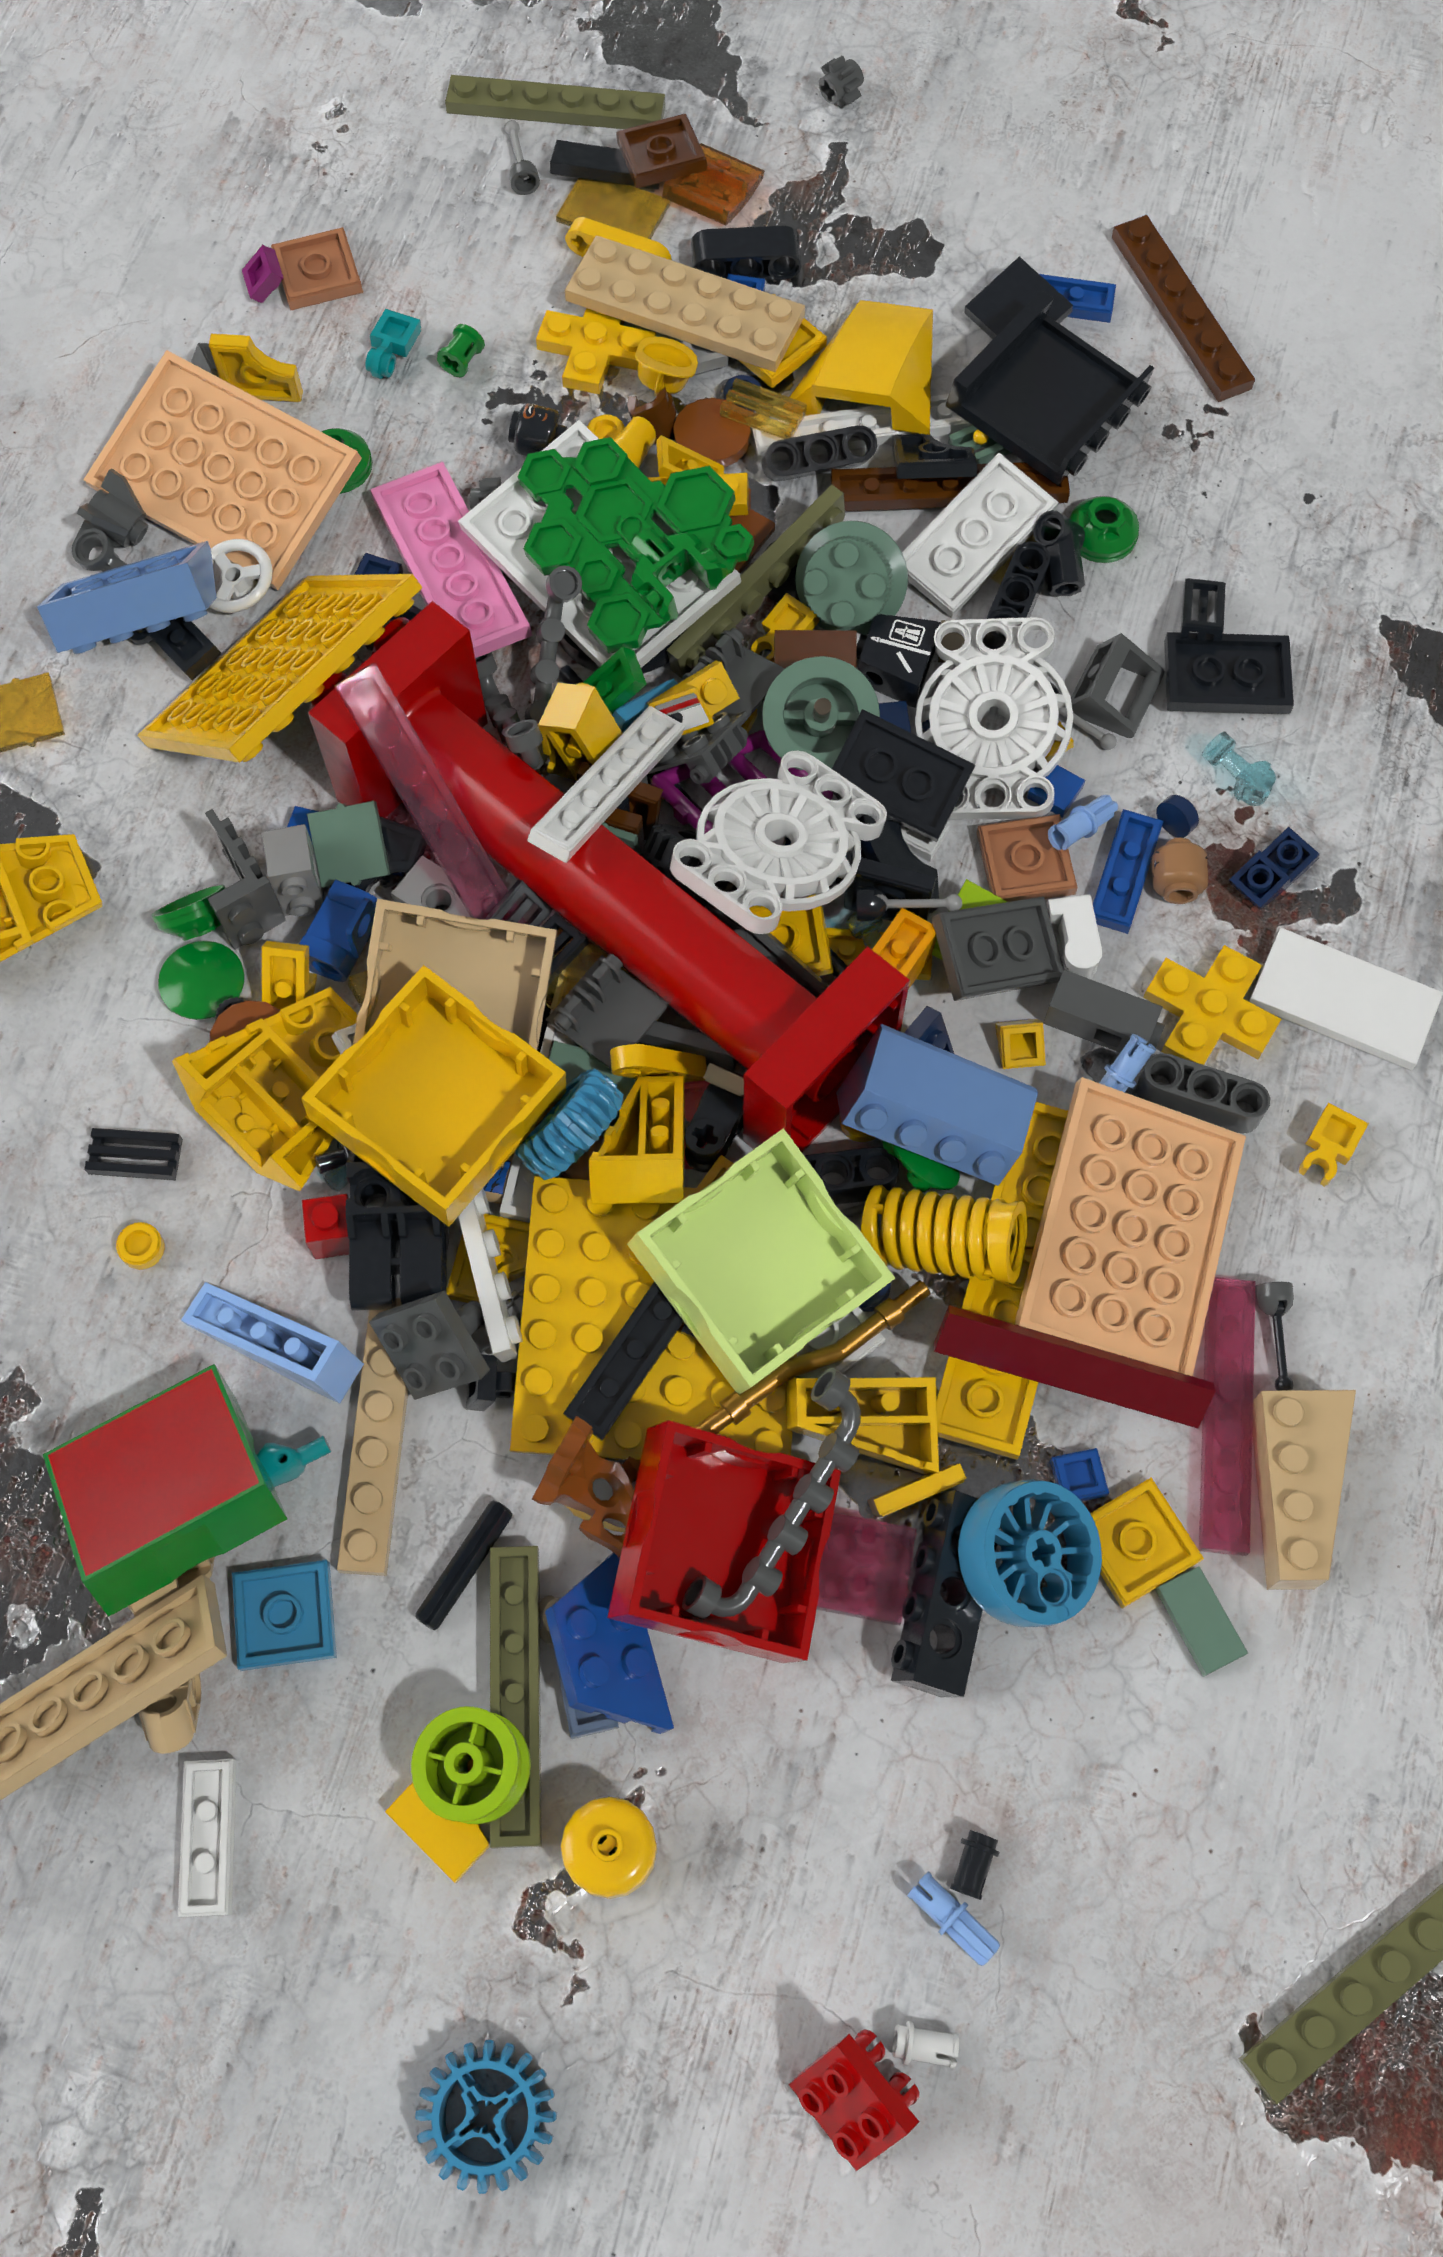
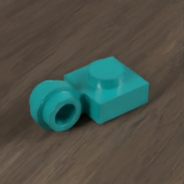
[365,309,421,379]

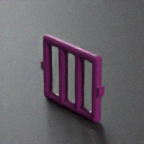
[651,730,833,834]

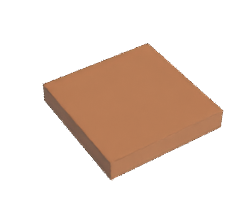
[271,227,363,311]
[976,814,1078,902]

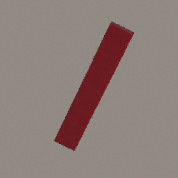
[933,1305,1216,1429]

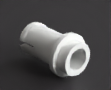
[892,2021,959,2069]

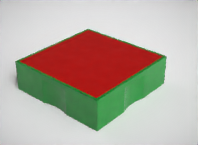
[43,1364,288,1617]

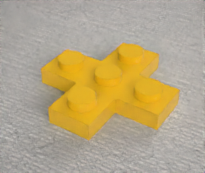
[536,308,656,395]
[1143,945,1282,1065]

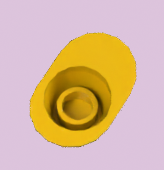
[635,337,698,397]

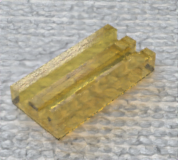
[720,378,807,439]

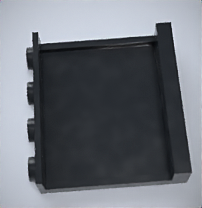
[945,290,1154,486]

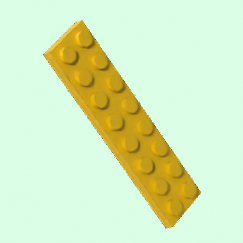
[937,1102,1068,1460]

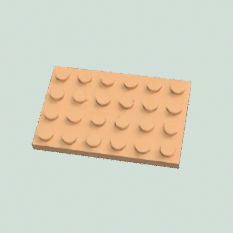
[83,350,362,591]
[1015,1077,1246,1376]

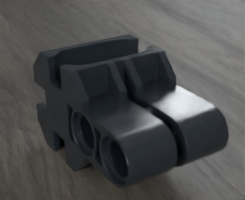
[346,1151,450,1311]

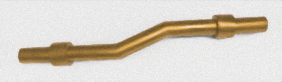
[694,1280,931,1434]

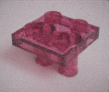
[817,1513,917,1626]

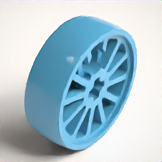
[958,1479,1102,1627]

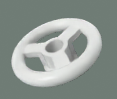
[209,539,273,613]

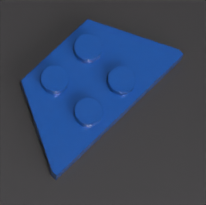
[545,1553,674,1734]

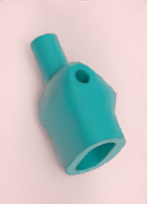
[257,1436,331,1488]

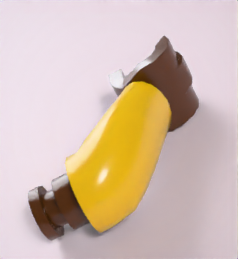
[614,387,676,468]

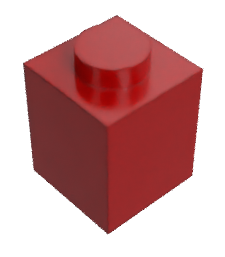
[302,1194,350,1259]

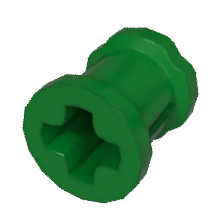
[437,324,485,378]

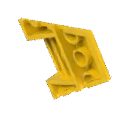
[781,300,933,435]
[0,834,103,962]
[172,987,358,1192]

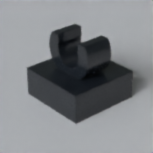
[466,1354,516,1411]

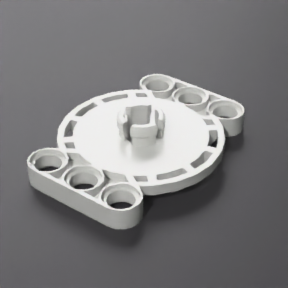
[915,617,1073,820]
[670,750,887,934]

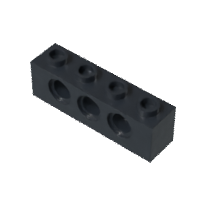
[891,1490,1001,1697]

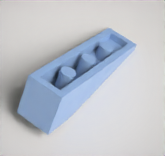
[181,1282,364,1403]

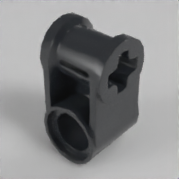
[685,1083,744,1173]

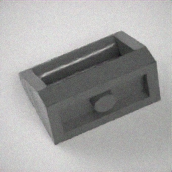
[1071,633,1165,738]

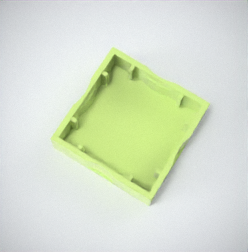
[627,1128,895,1395]

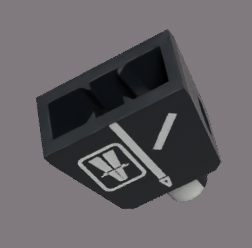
[845,614,941,708]

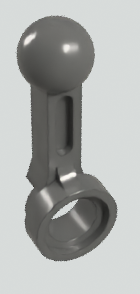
[72,528,127,572]

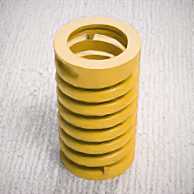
[861,1185,1027,1284]

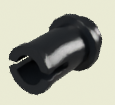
[950,1830,1000,1900]

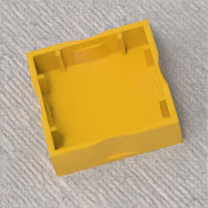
[301,965,566,1227]

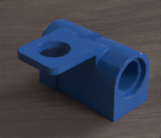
[299,879,377,982]

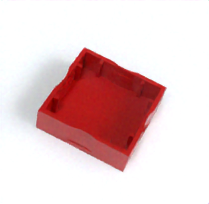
[607,1420,841,1663]

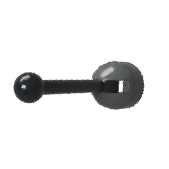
[1255,1282,1294,1391]

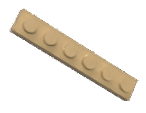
[337,1298,408,1576]

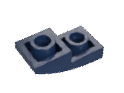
[1229,826,1320,910]

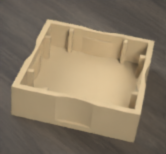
[353,899,557,1051]

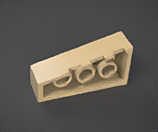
[1249,1390,1356,1590]

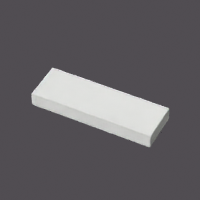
[178,1759,237,1918]

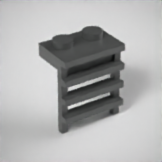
[205,809,286,950]

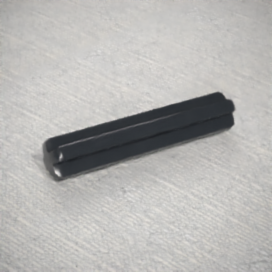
[415,1500,512,1630]

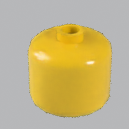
[560,1796,658,1899]

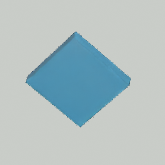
[232,1560,337,1671]

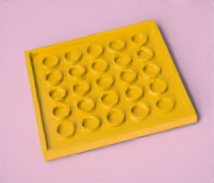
[137,574,423,763]
[509,1176,797,1461]

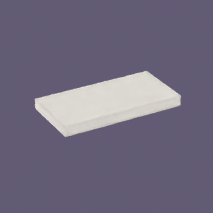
[902,453,1059,618]
[1249,927,1443,1071]

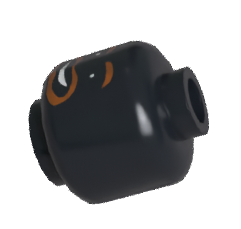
[508,403,568,456]

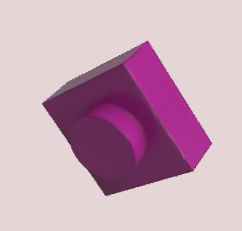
[242,244,284,303]

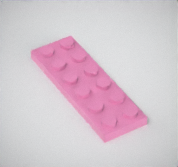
[370,462,532,658]

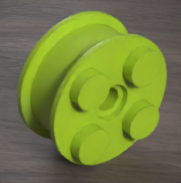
[411,1706,531,1824]

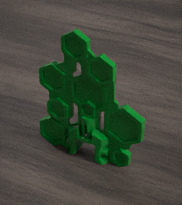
[517,437,754,654]

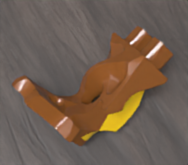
[532,1416,640,1557]

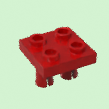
[788,2029,920,2171]

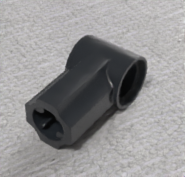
[1033,510,1085,597]

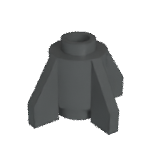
[76,469,148,548]

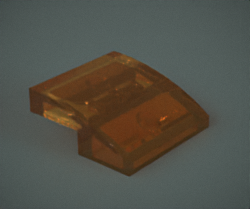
[662,143,765,226]

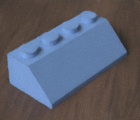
[37,541,217,654]
[836,1024,1038,1186]

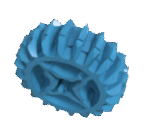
[516,1068,624,1180]
[415,2039,557,2194]

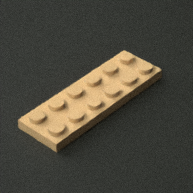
[565,235,805,372]
[0,1574,227,1800]

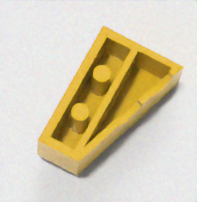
[538,683,623,781]
[588,1076,685,1204]
[786,1377,939,1475]

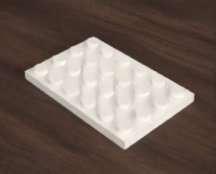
[458,420,741,668]

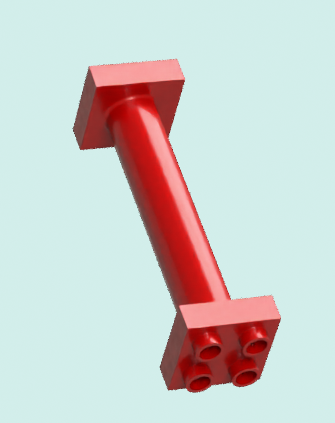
[308,601,910,1153]

